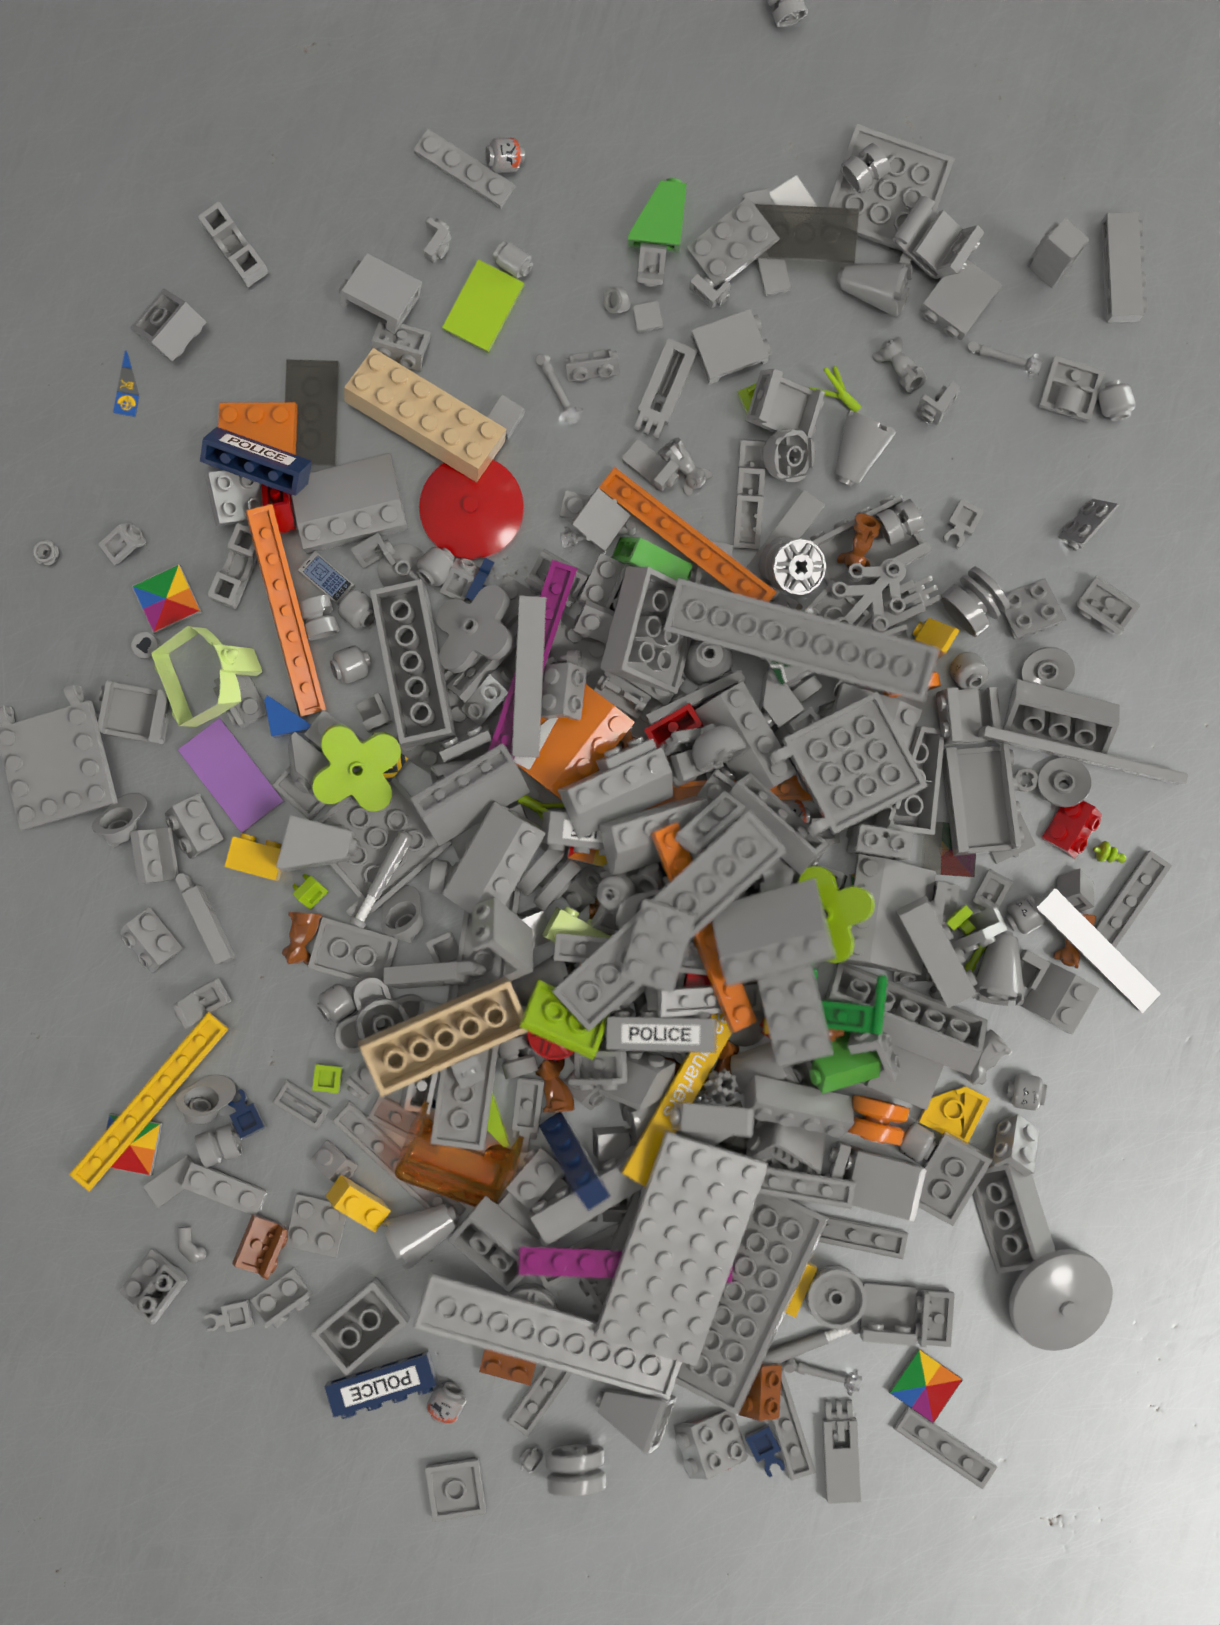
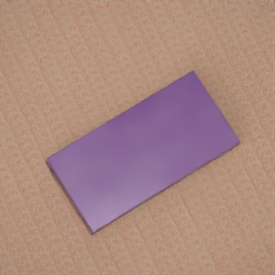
[178,718,284,833]

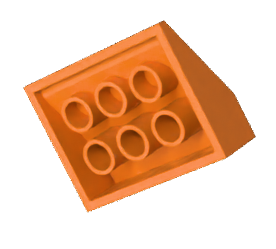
[516,684,635,802]

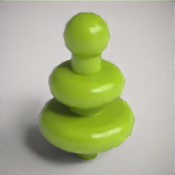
[1093,841,1127,863]

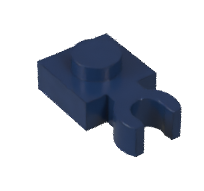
[465,558,495,603]
[228,1089,266,1140]
[745,1425,785,1477]

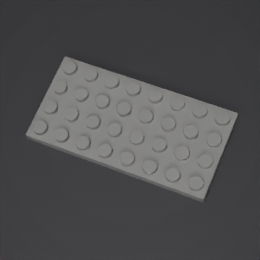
[594,1131,768,1366]
[675,1193,829,1415]

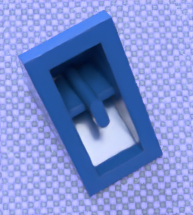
[264,695,311,738]

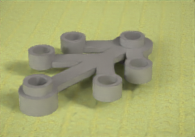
[831,558,906,633]

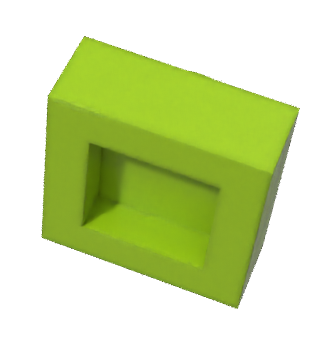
[312,1064,343,1094]

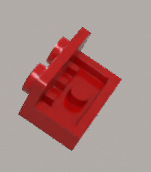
[1042,800,1102,859]

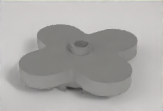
[436,585,513,673]
[334,976,424,1054]

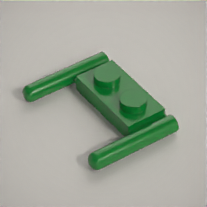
[813,967,888,1035]

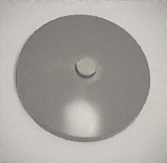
[1009,1249,1113,1351]

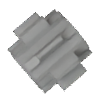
[703,1069,739,1104]

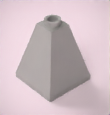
[596,1389,677,1454]

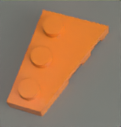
[218,402,298,455]

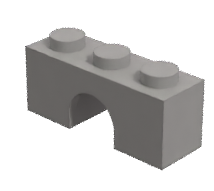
[198,201,269,287]
[207,523,257,610]

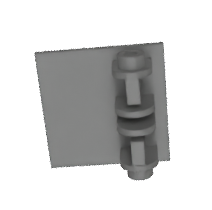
[1058,499,1120,551]
[1004,579,1066,640]

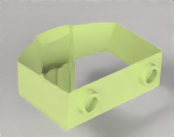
[151,626,263,727]

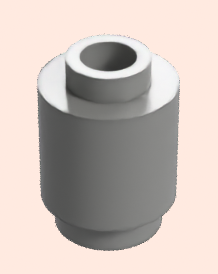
[493,241,533,278]

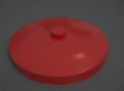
[419,460,524,560]

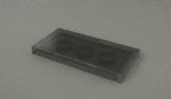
[755,204,859,263]
[285,359,339,466]

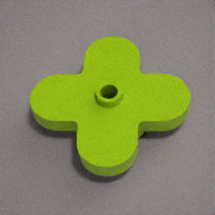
[312,724,401,812]
[798,866,875,963]

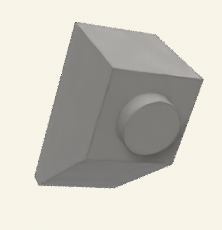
[288,732,329,796]

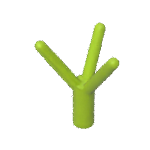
[809,366,862,412]
[517,795,565,819]

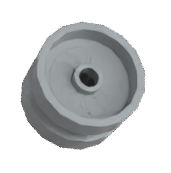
[516,849,582,911]
[805,1265,867,1329]
[545,1444,606,1496]

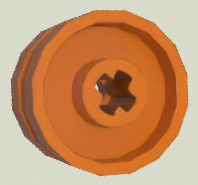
[847,1094,910,1145]

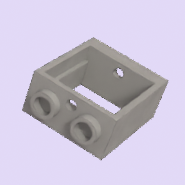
[847,824,914,861]

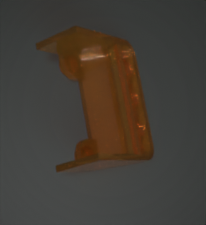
[394,1101,524,1207]

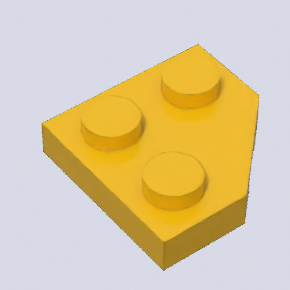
[918,1086,990,1143]

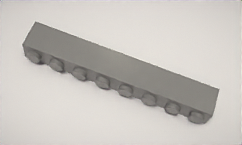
[528,1104,732,1246]

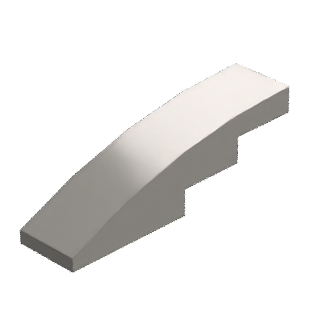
[733,439,766,549]

